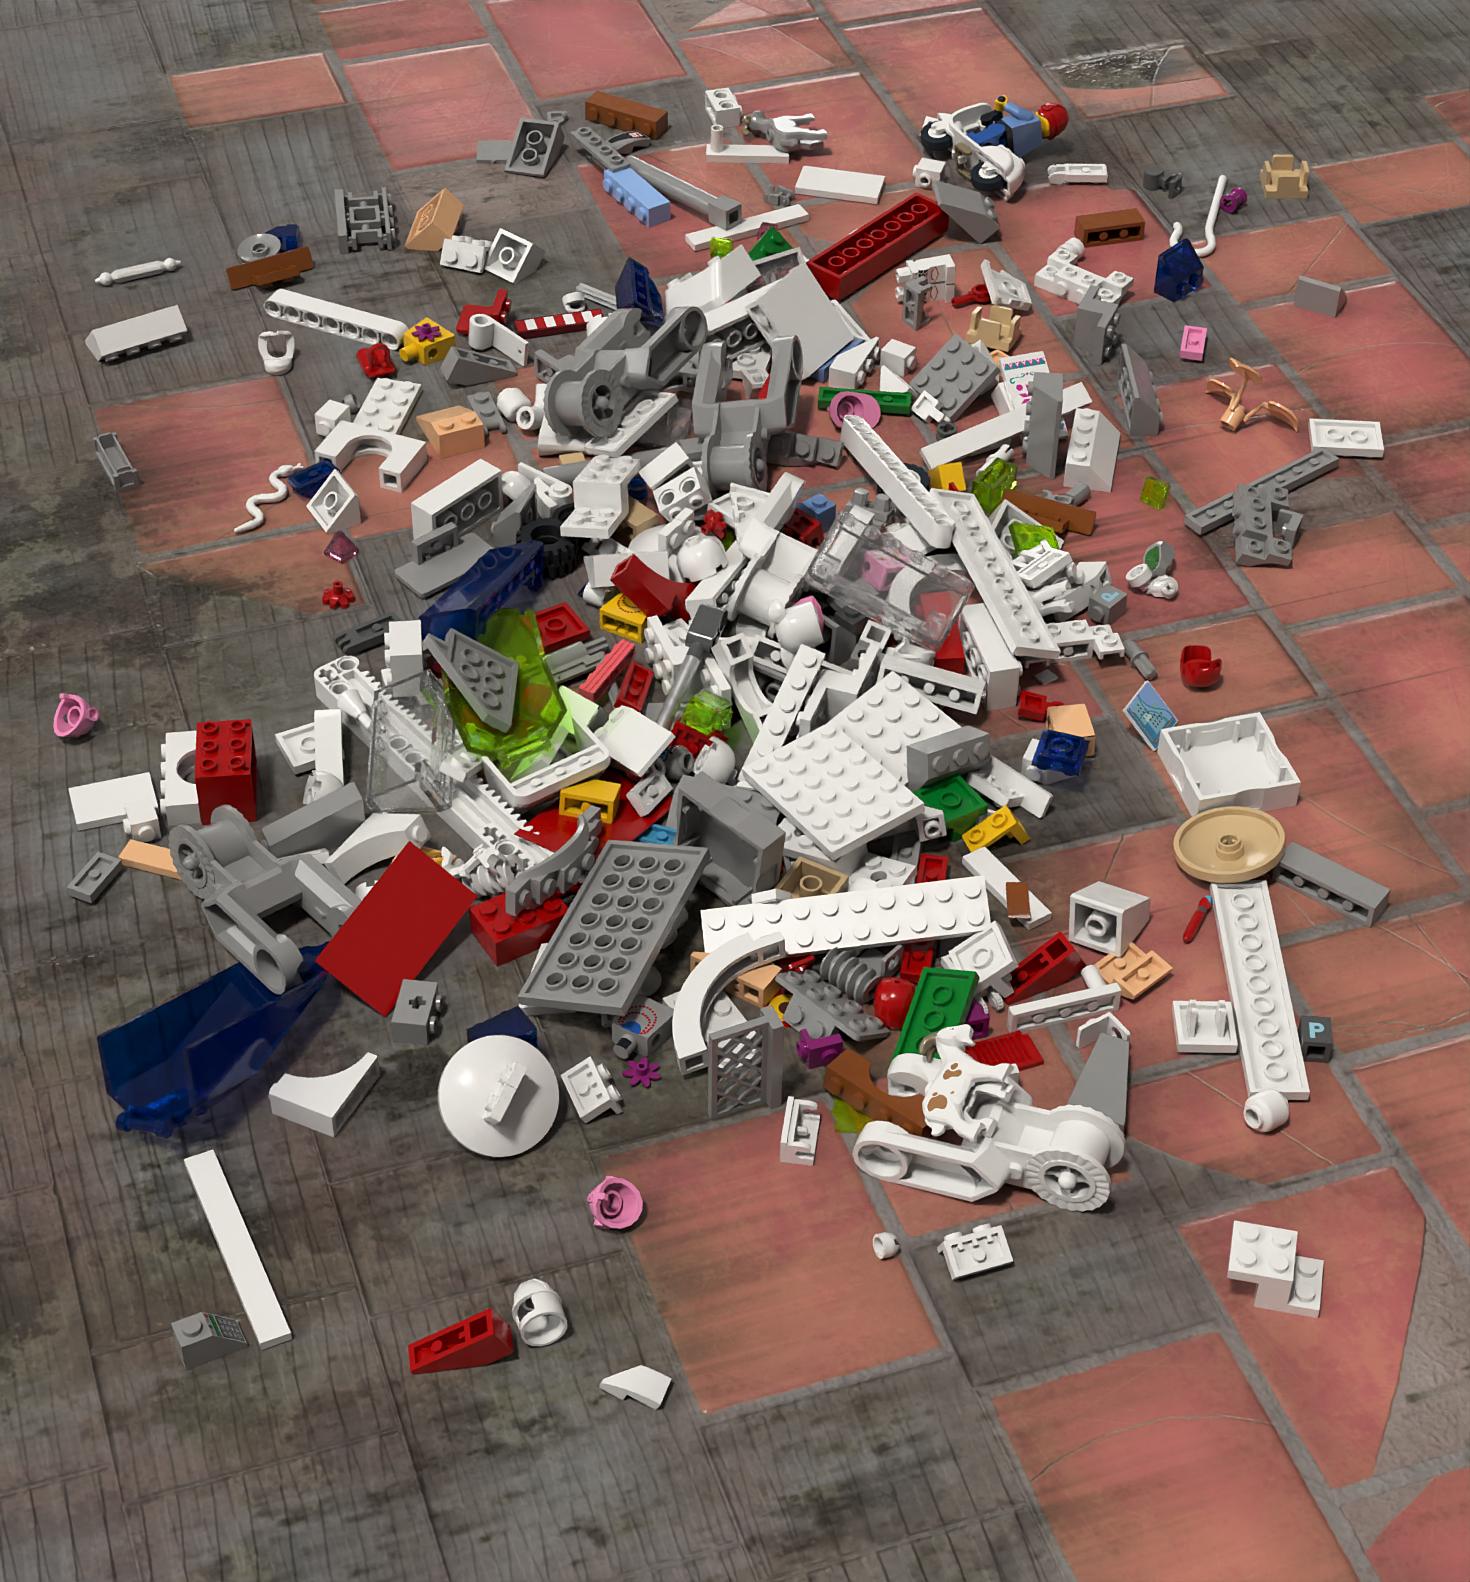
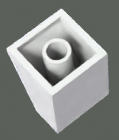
[1069,881,1150,958]

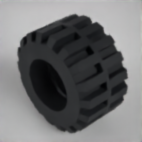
[516,518,578,579]

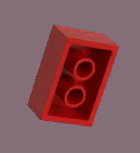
[469,892,568,967]

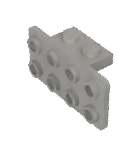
[394,522,500,598]
[775,969,890,1041]

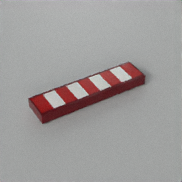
[513,308,604,339]

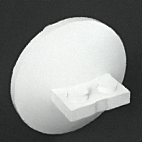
[628,507,725,583]
[438,1035,559,1157]

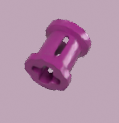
[1220,187,1247,213]

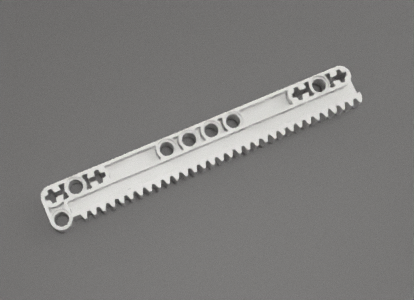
[314,656,555,871]

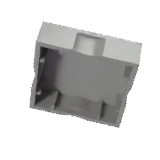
[673,771,786,907]

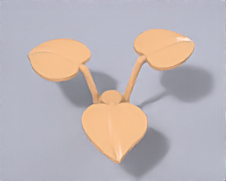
[1205,358,1299,432]

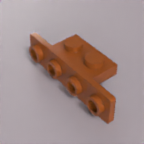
[226,246,314,290]
[1000,488,1096,535]

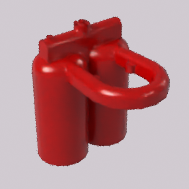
[356,343,395,378]

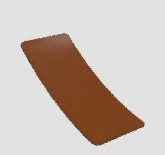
[1006,882,1031,919]

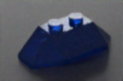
[615,257,664,322]

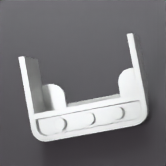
[665,244,761,318]
[481,715,611,815]

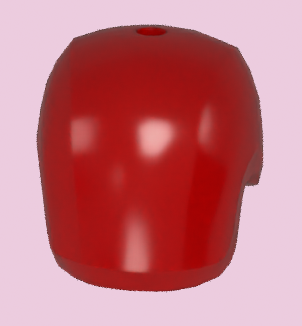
[1180,645,1222,687]
[874,977,916,1030]

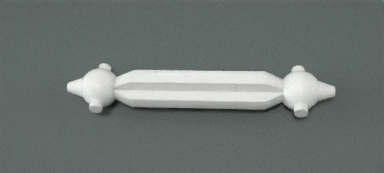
[95,258,181,286]

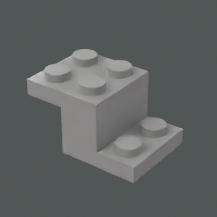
[1073,285,1121,366]

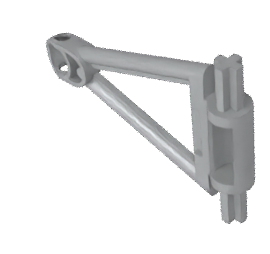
[516,637,619,726]

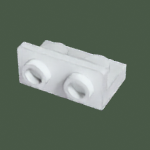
[561,1056,623,1124]
[937,1224,1013,1280]

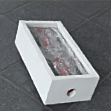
[728,247,805,302]

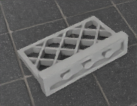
[708,1005,784,1120]

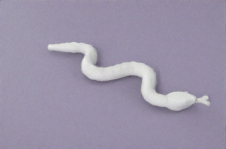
[234,463,303,533]

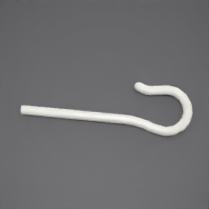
[1170,175,1227,258]

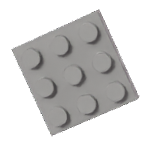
[909,333,1001,423]

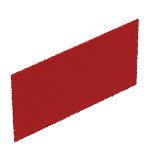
[315,841,478,1017]

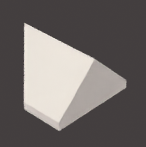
[740,366,769,400]

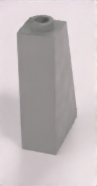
[259,782,365,858]
[1067,1032,1129,1132]

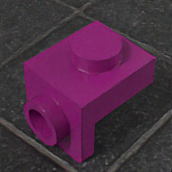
[796,1029,843,1069]

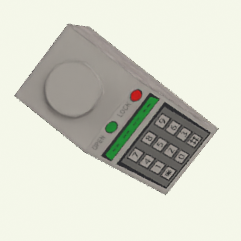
[171,1312,248,1371]

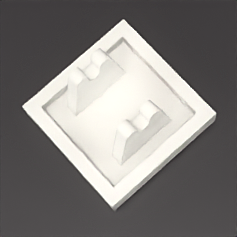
[1172,999,1238,1053]

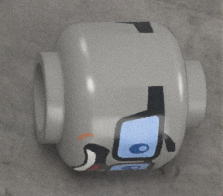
[654,745,694,780]

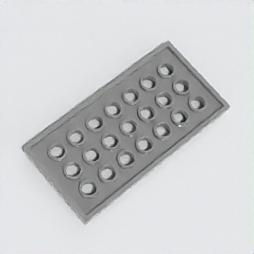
[517,840,711,1016]

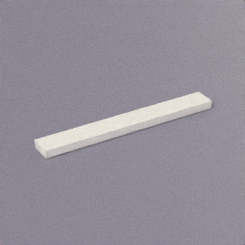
[919,382,1092,470]
[184,1150,292,1350]

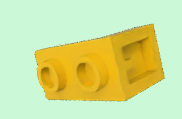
[962,805,1030,852]

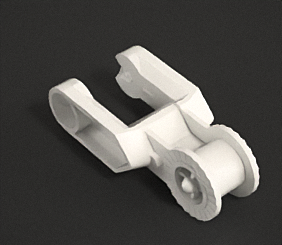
[726,472,875,641]
[852,1053,1126,1212]

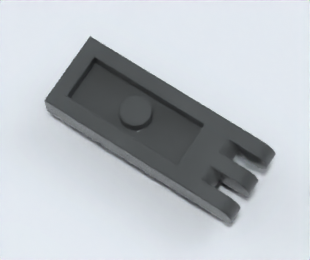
[333,611,402,656]

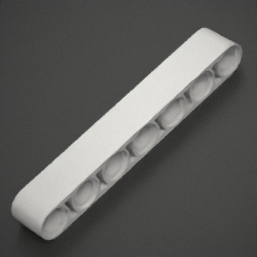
[264,289,409,350]

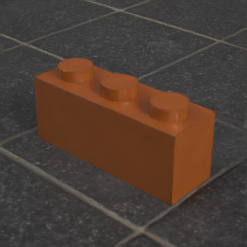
[1074,208,1145,248]

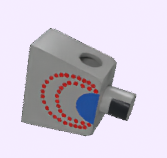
[612,994,674,1059]

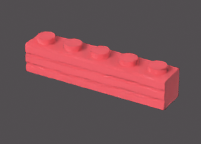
[579,639,636,703]

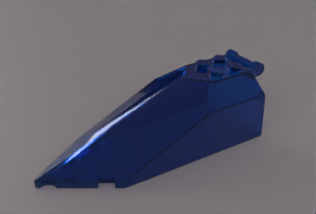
[97,941,330,1139]

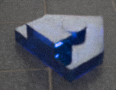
[263,224,299,254]

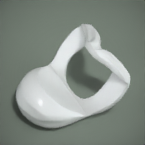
[258,331,295,375]

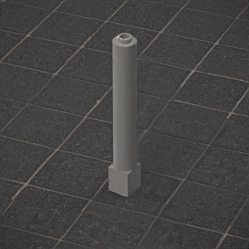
[626,155,742,231]
[541,437,704,487]

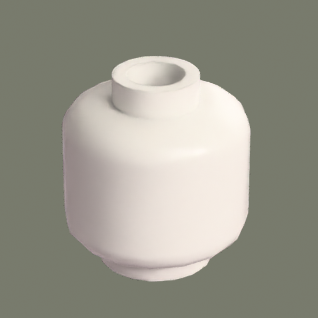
[497,388,531,422]
[1243,1088,1289,1133]

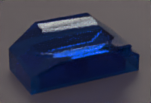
[286,459,340,499]

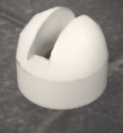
[873,1232,899,1259]

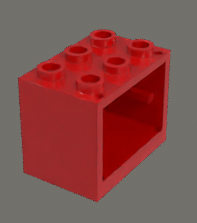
[195,719,258,825]

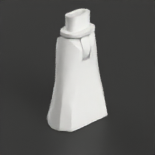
[538,415,597,456]

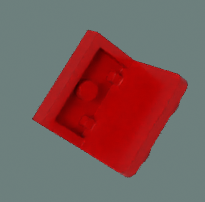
[456,289,511,335]

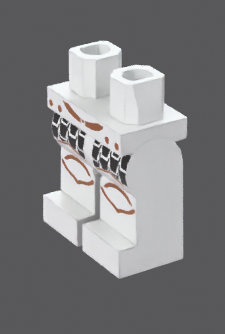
[895,254,956,304]

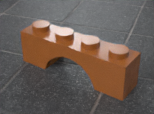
[823,1048,933,1139]

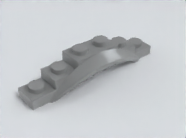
[766,431,844,466]
[505,805,603,916]

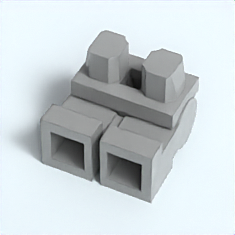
[833,488,895,548]

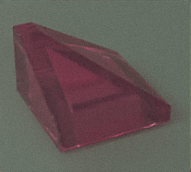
[324,530,359,564]

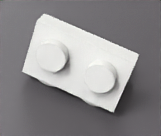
[440,235,493,273]

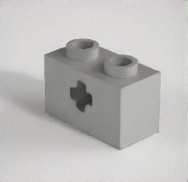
[391,979,443,1045]

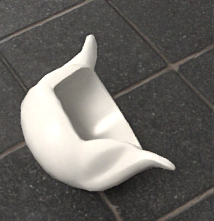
[502,471,532,501]

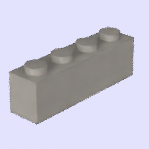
[1272,842,1390,928]

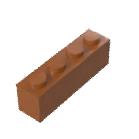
[585,91,668,140]

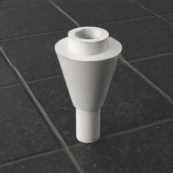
[337,689,376,732]

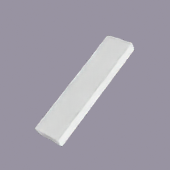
[962,846,1052,930]

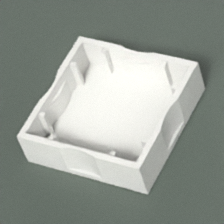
[1157,712,1301,817]

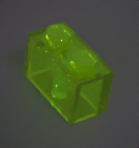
[971,457,1018,512]
[680,689,733,736]

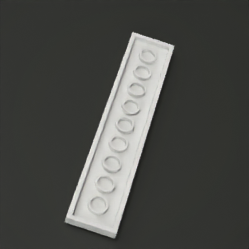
[929,488,1061,660]
[701,875,991,959]
[1210,880,1310,1100]

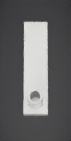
[706,125,789,164]
[1006,965,1121,1033]

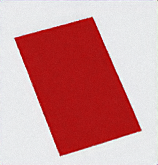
[514,769,673,867]

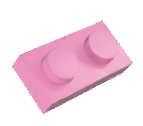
[1179,325,1207,361]

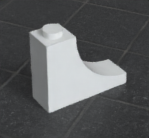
[324,813,431,884]
[269,1052,380,1137]

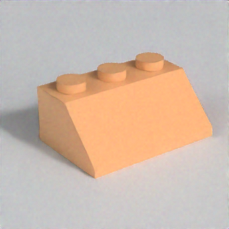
[405,188,464,251]

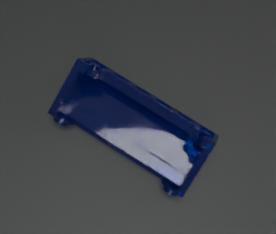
[418,540,544,641]

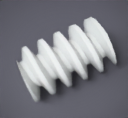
[462,854,524,898]

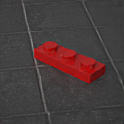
[614,660,654,713]

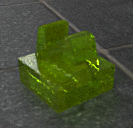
[1140,476,1171,509]

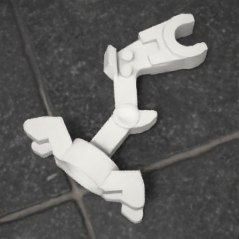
[441,844,506,880]

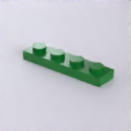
[817,387,912,415]

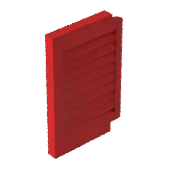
[965,1030,1044,1071]

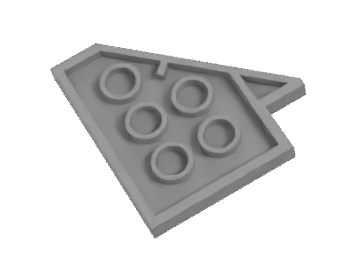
[423,628,519,733]

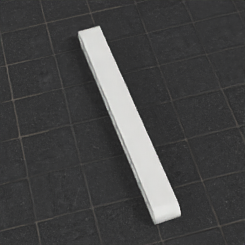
[840,415,955,549]

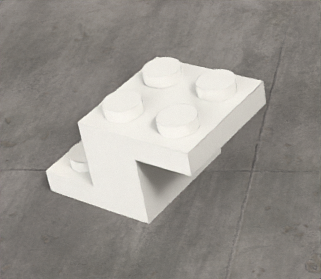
[1227,1220,1324,1318]

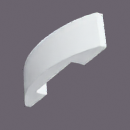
[314,709,344,786]

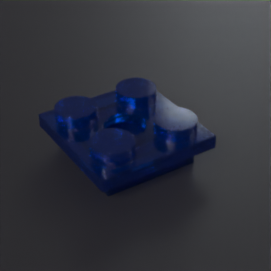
[1031,729,1090,776]

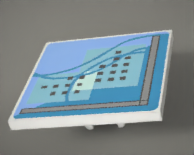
[1122,680,1178,751]

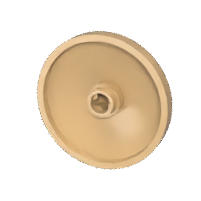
[1173,806,1286,883]

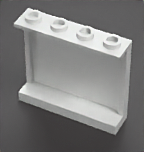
[745,262,854,380]

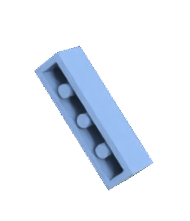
[603,168,670,227]

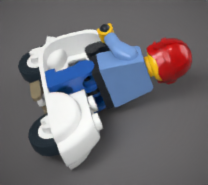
[920,95,1069,202]

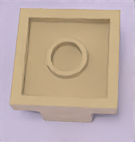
[1259,155,1309,199]
[965,305,1022,352]

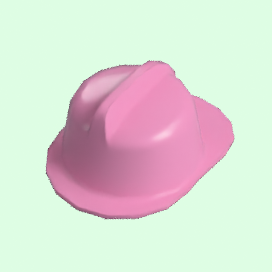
[827,391,881,428]

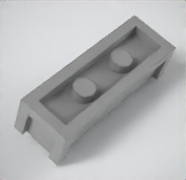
[93,432,139,493]

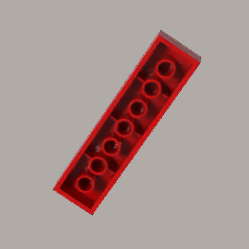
[806,192,949,301]

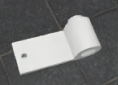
[468,314,529,366]
[518,462,573,508]

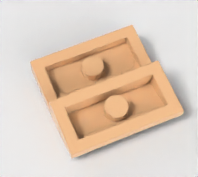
[1094,942,1173,1000]

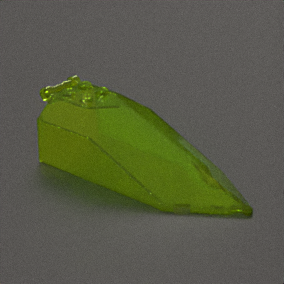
[441,607,567,770]

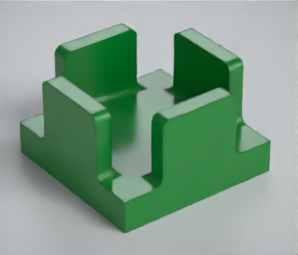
[912,773,988,842]

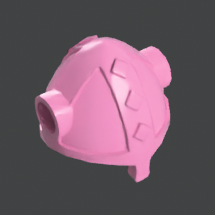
[53,694,99,738]
[587,1176,643,1230]

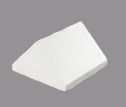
[306,469,361,534]

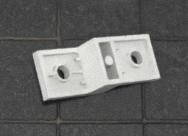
[560,455,641,539]
[644,615,731,730]
[796,644,880,739]
[778,817,918,888]

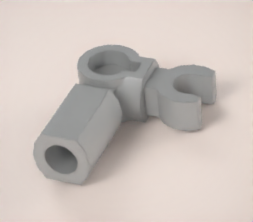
[1036,482,1091,506]

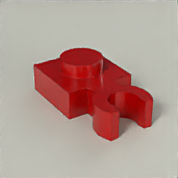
[1017,690,1064,721]

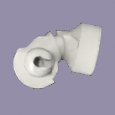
[1126,564,1178,599]

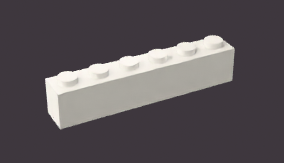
[685,540,751,621]

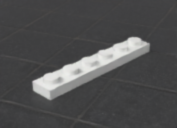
[737,644,825,783]

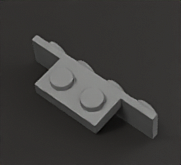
[570,127,631,173]

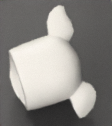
[768,599,824,672]

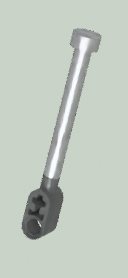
[626,603,728,783]

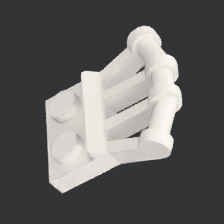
[1010,539,1073,589]

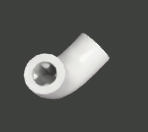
[516,384,547,430]

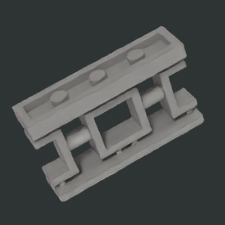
[334,187,396,254]

